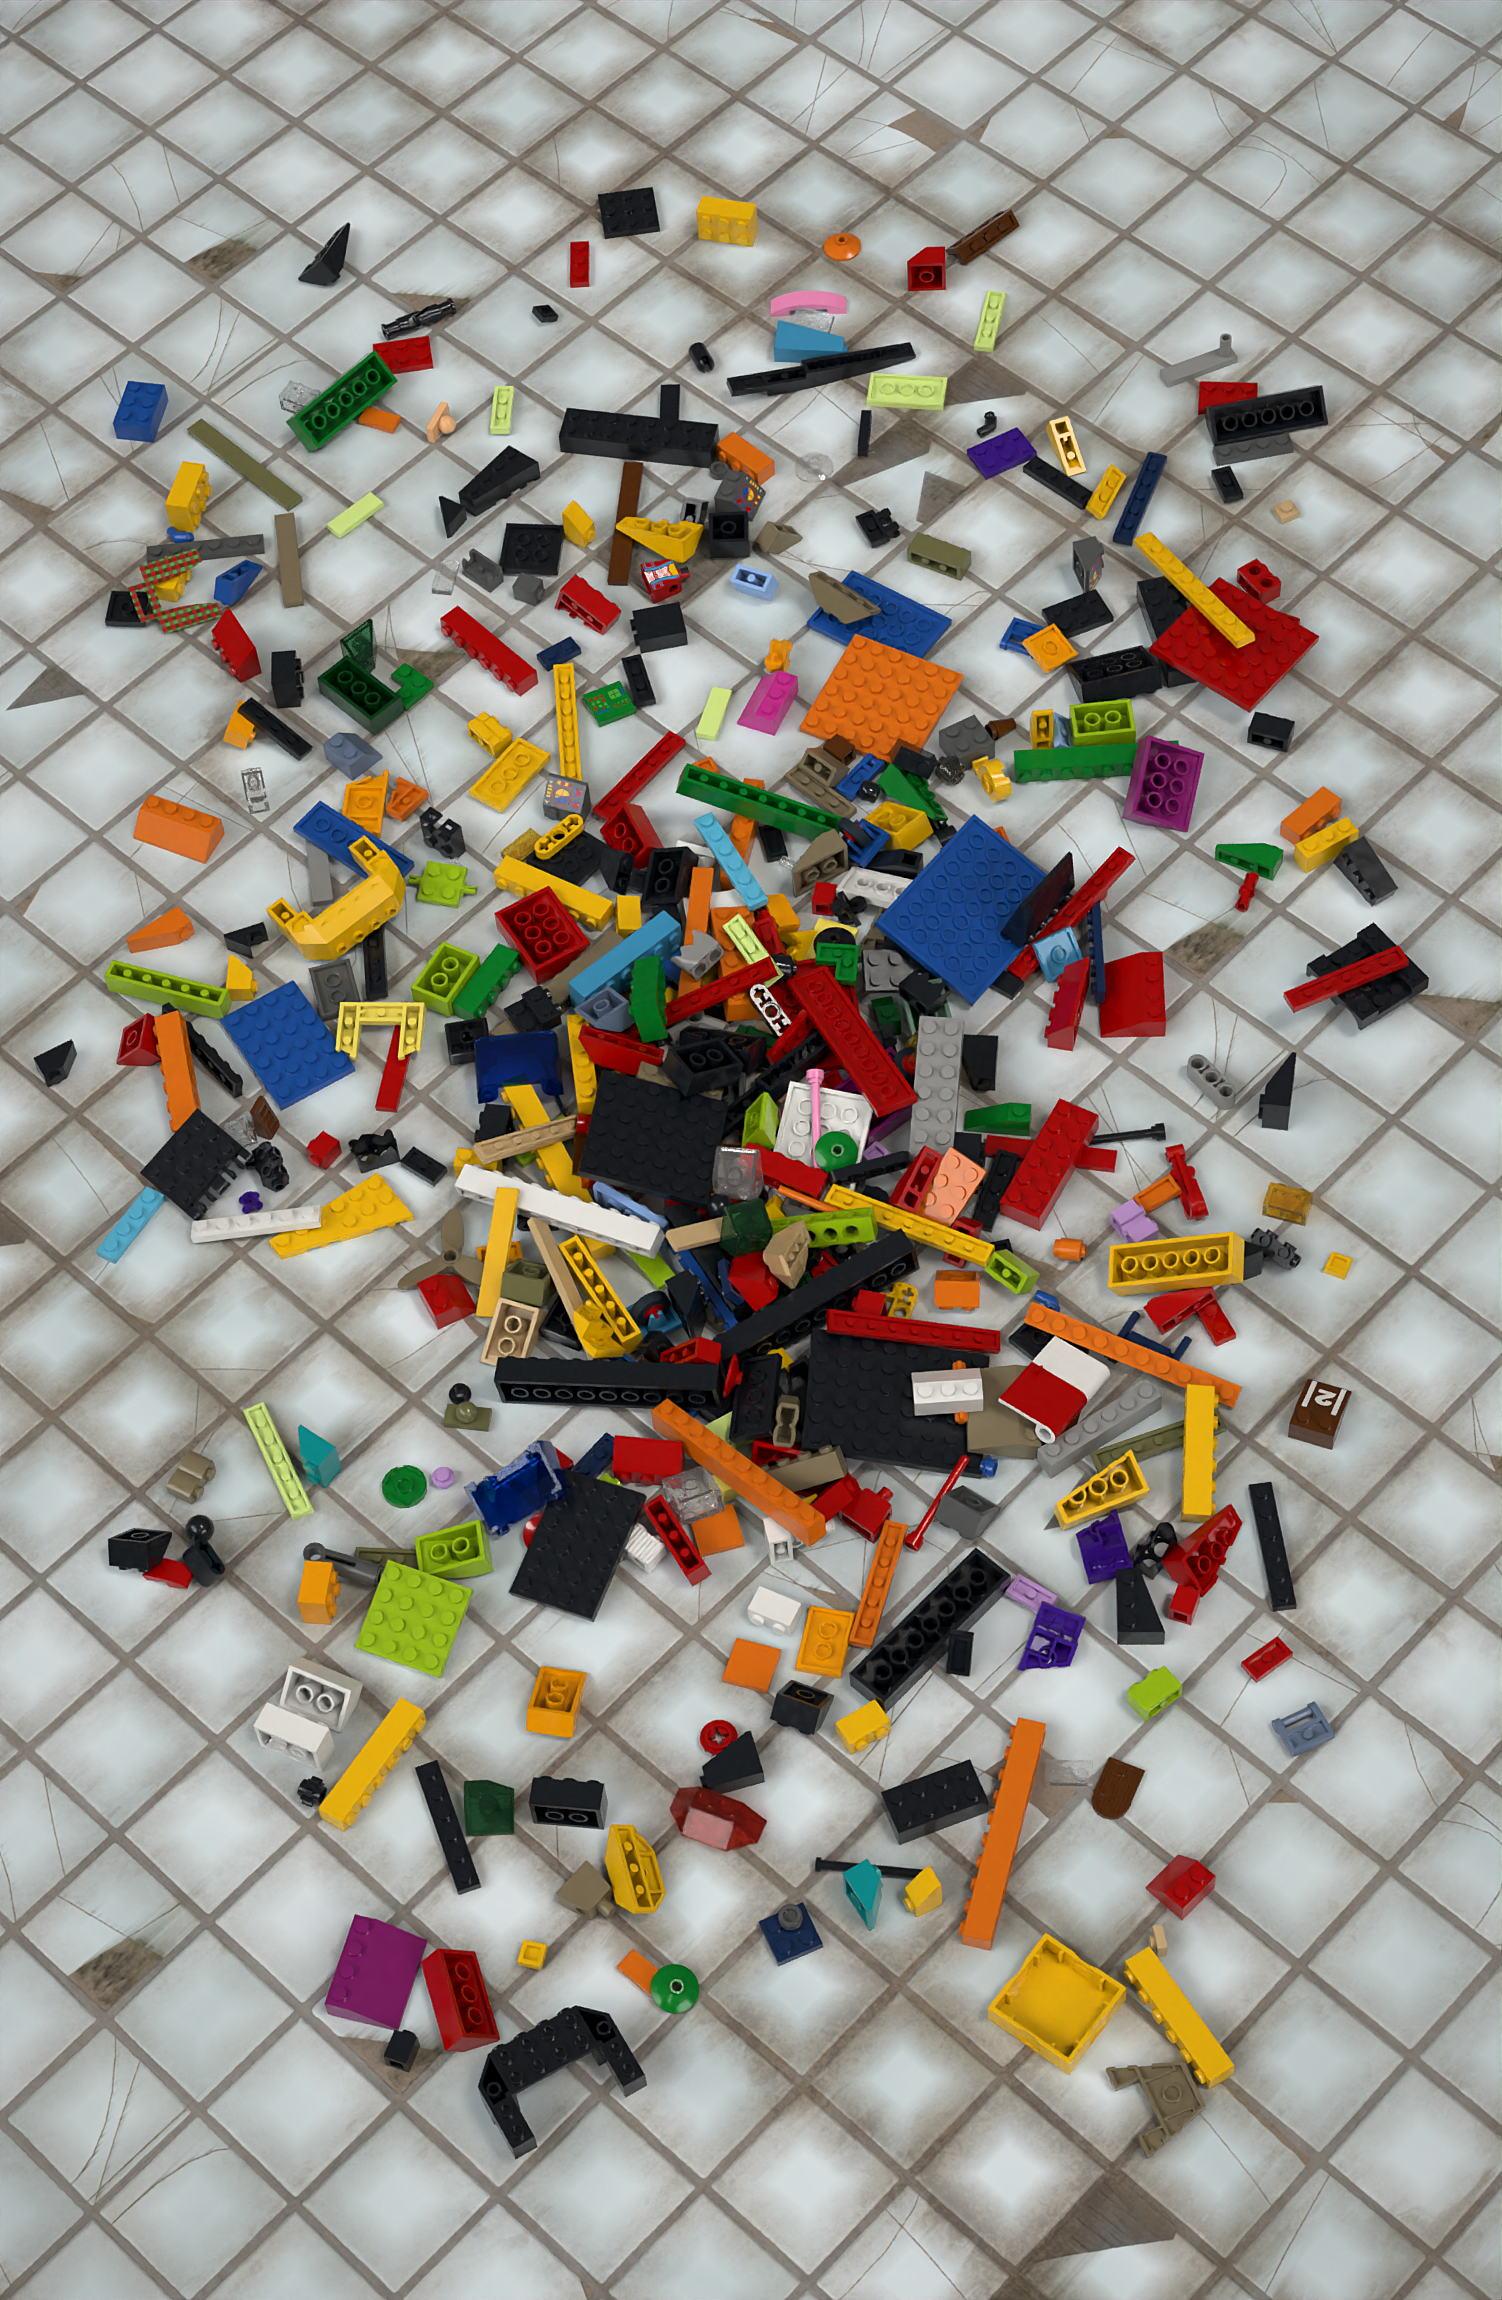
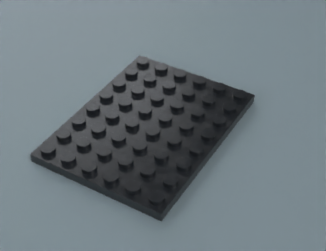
[800,1328,990,1479]

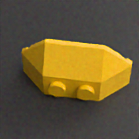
[605,1824,666,1914]

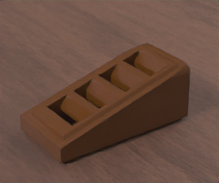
[250,1095,280,1140]

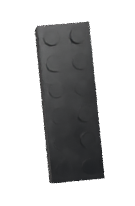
[1136,576,1198,688]

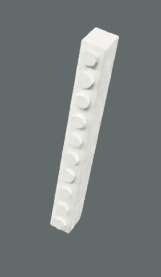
[454,1163,665,1259]

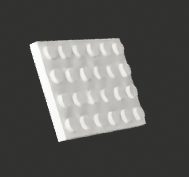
[765,1081,873,1203]

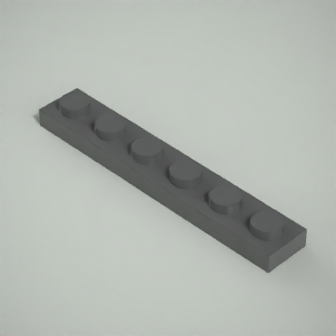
[146,534,265,563]

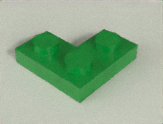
[391,663,434,711]
[815,942,860,986]

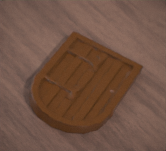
[1092,1757,1145,1820]

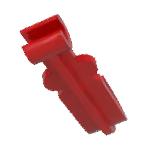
[1165,1144,1209,1221]

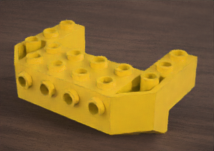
[266,835,406,960]

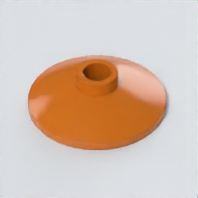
[824,232,861,261]

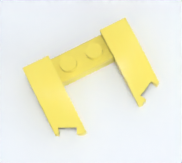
[335,1002,427,1060]

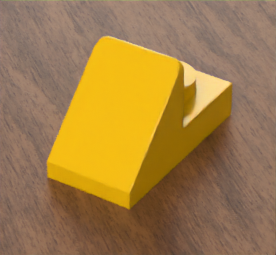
[780,930,816,962]

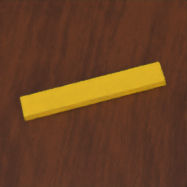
[476,1187,520,1318]

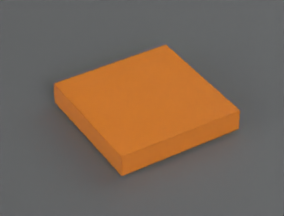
[689,1503,745,1557]
[722,1638,782,1694]

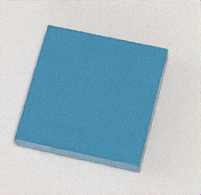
[1032,926,1083,983]

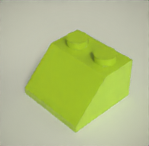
[741,1092,780,1150]

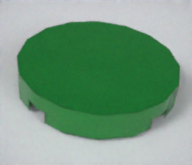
[382,1465,427,1508]

